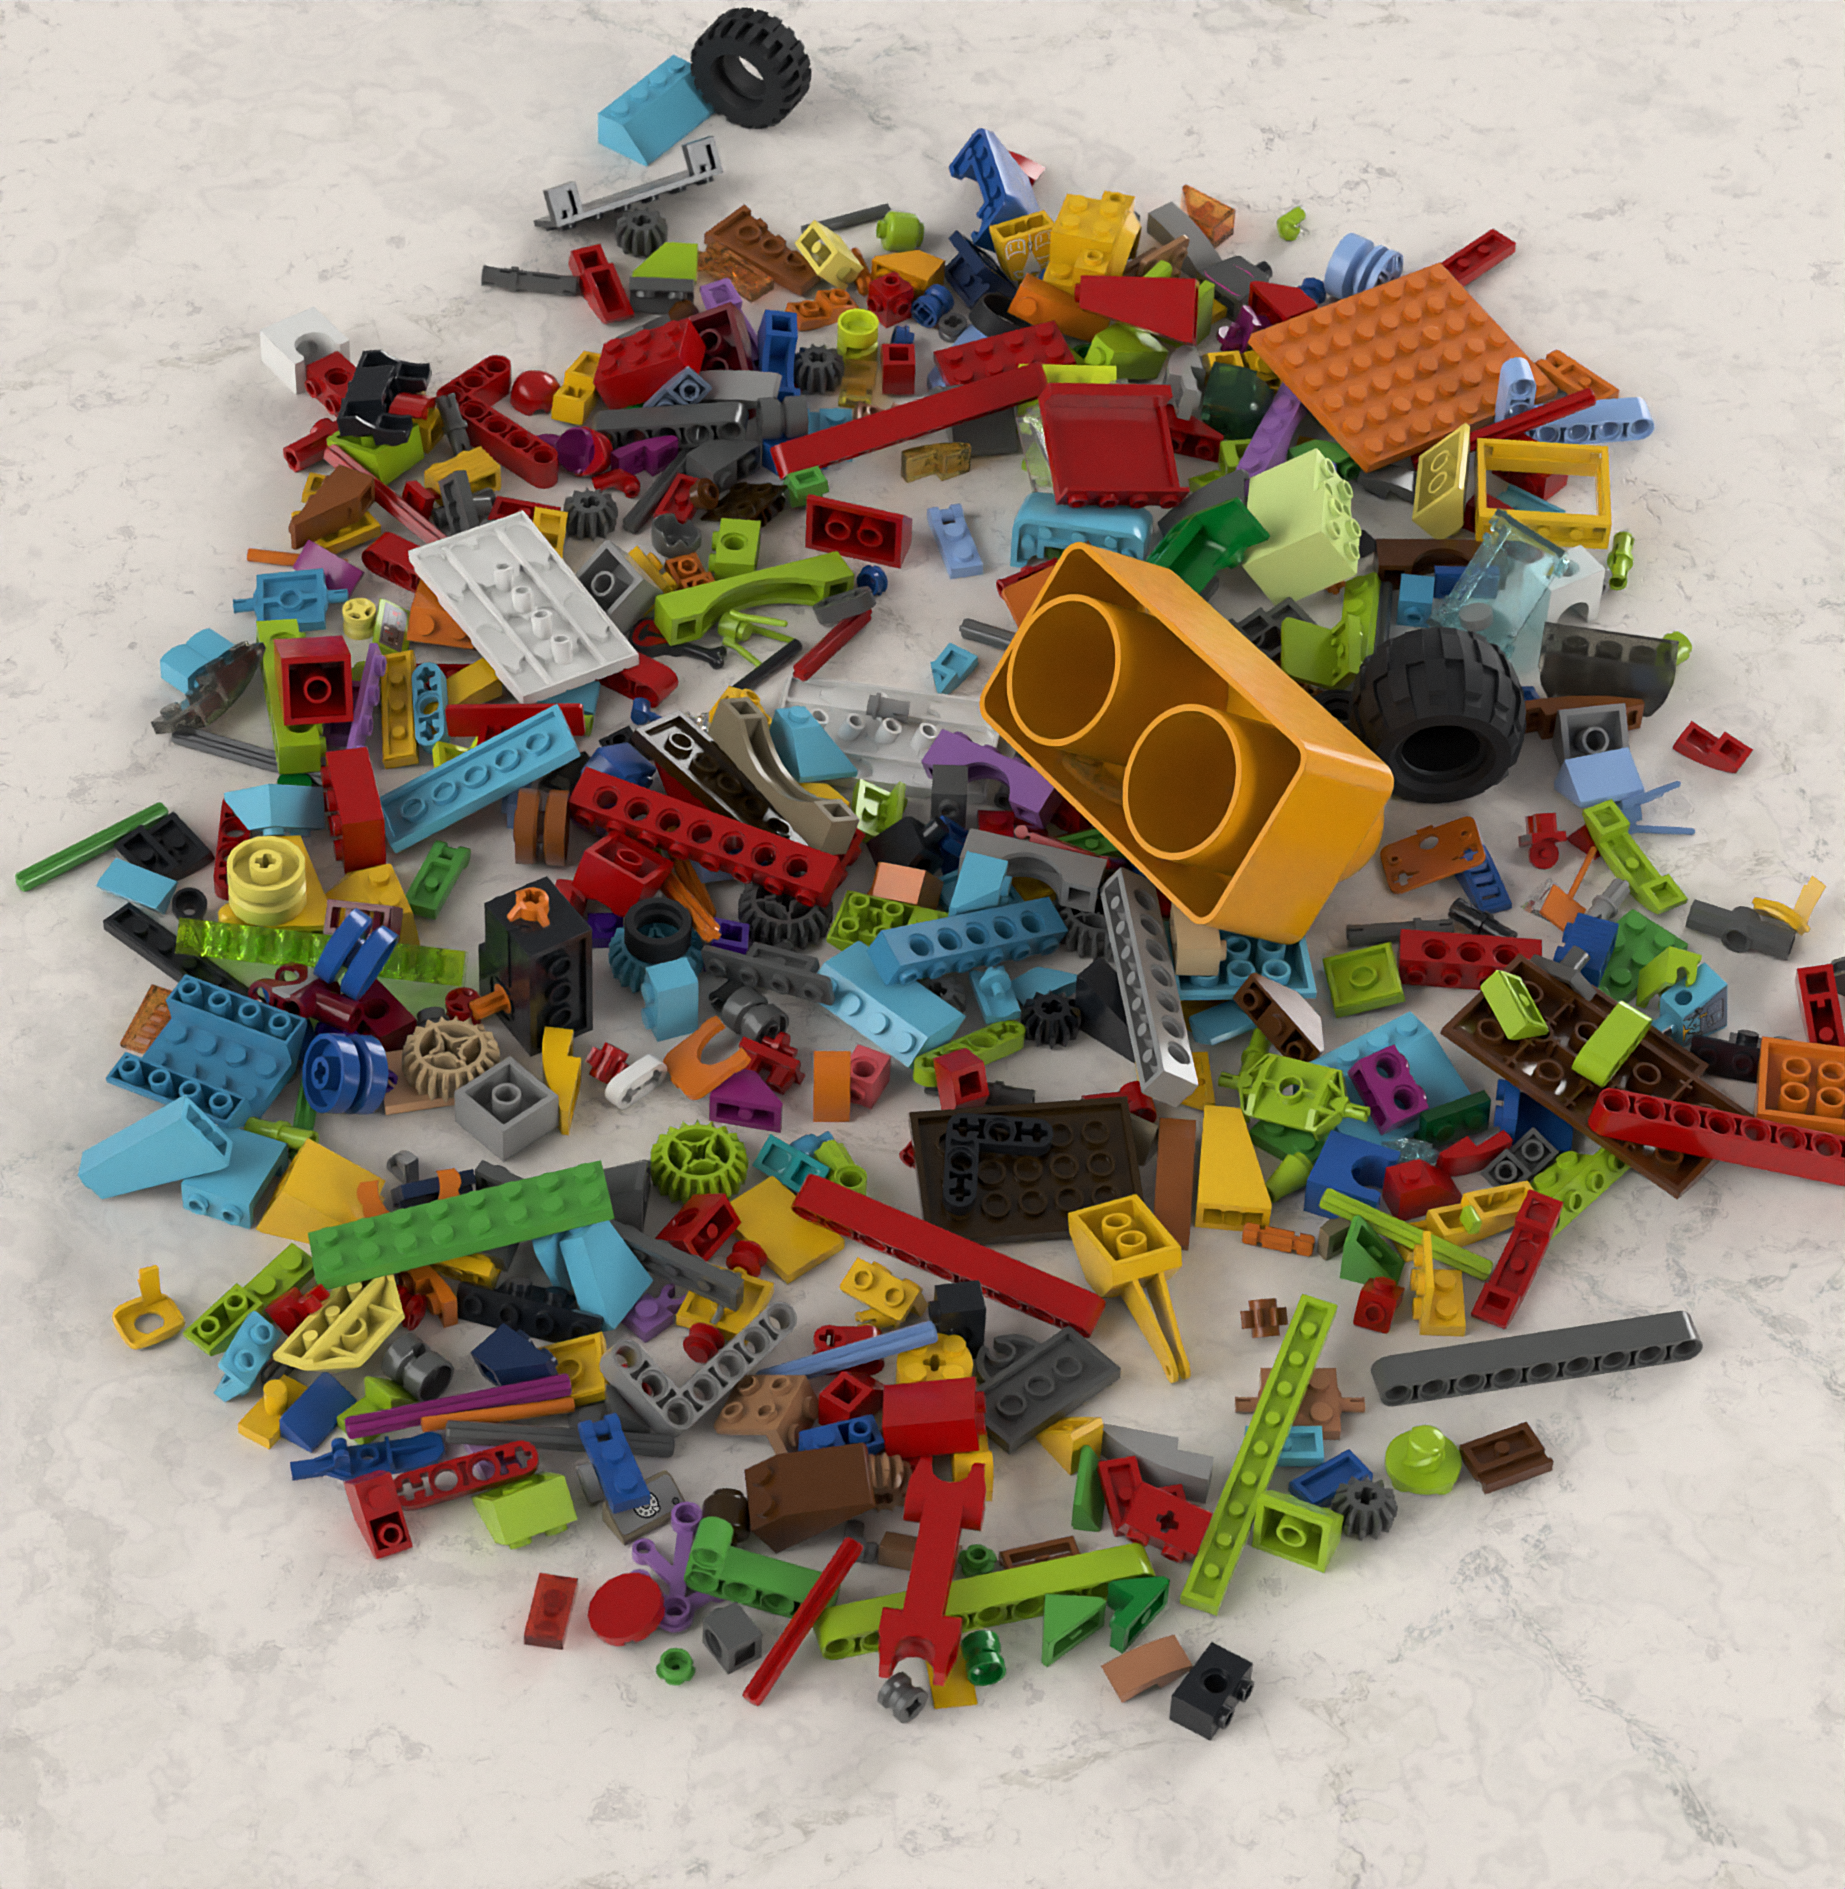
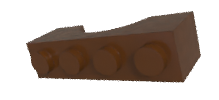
[1373,539,1511,591]

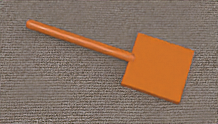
[1539,846,1597,932]

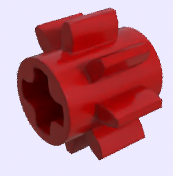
[585,1042,630,1085]

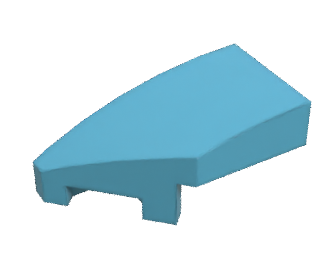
[930,643,979,695]
[1011,967,1077,1007]

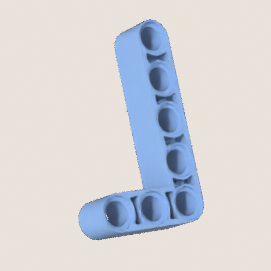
[1494,357,1654,444]

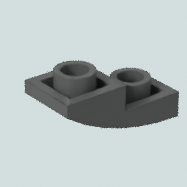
[1355,464,1417,504]
[1480,1127,1559,1187]

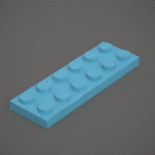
[379,704,581,854]

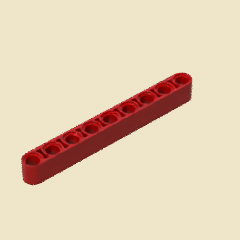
[770,361,1049,481]
[1588,1088,1845,1187]
[791,1174,1107,1338]

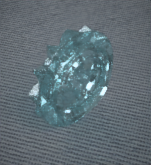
[1381,1137,1439,1164]

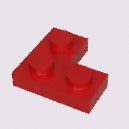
[1096,1456,1187,1537]

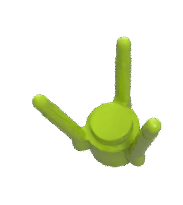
[718,609,795,667]

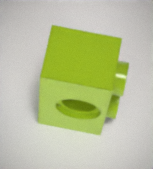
[708,518,761,581]

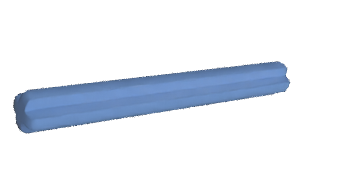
[756,1321,938,1380]

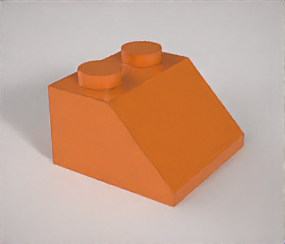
[407,578,477,651]

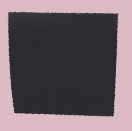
[113,811,215,881]

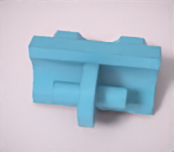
[969,965,1021,1025]

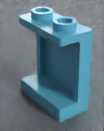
[181,1125,288,1229]

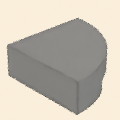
[387,1150,419,1184]

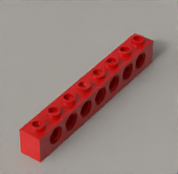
[568,767,843,909]

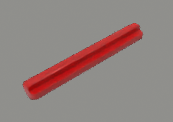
[793,609,872,682]

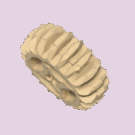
[402,1016,500,1104]

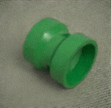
[960,1630,1006,1686]

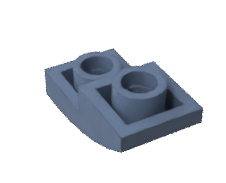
[642,366,712,408]

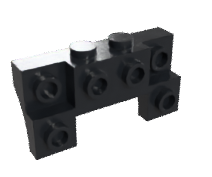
[336,349,432,446]

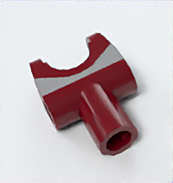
[248,962,364,1034]

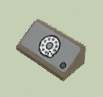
[602,1469,686,1545]

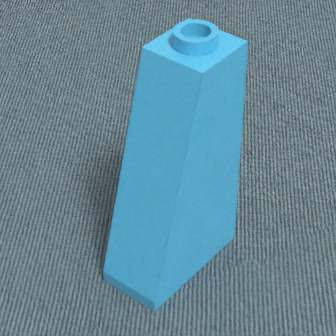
[78,1095,233,1199]

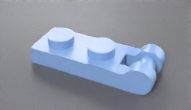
[927,503,983,579]

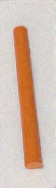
[421,1397,575,1433]

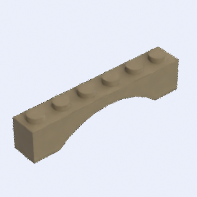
[708,697,860,855]

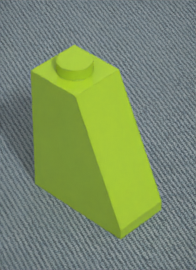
[1083,323,1169,379]

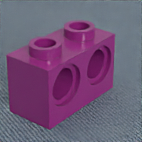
[1347,1044,1429,1136]

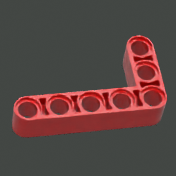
[436,355,558,489]

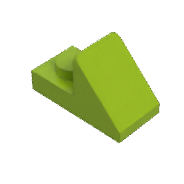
[337,1376,419,1445]

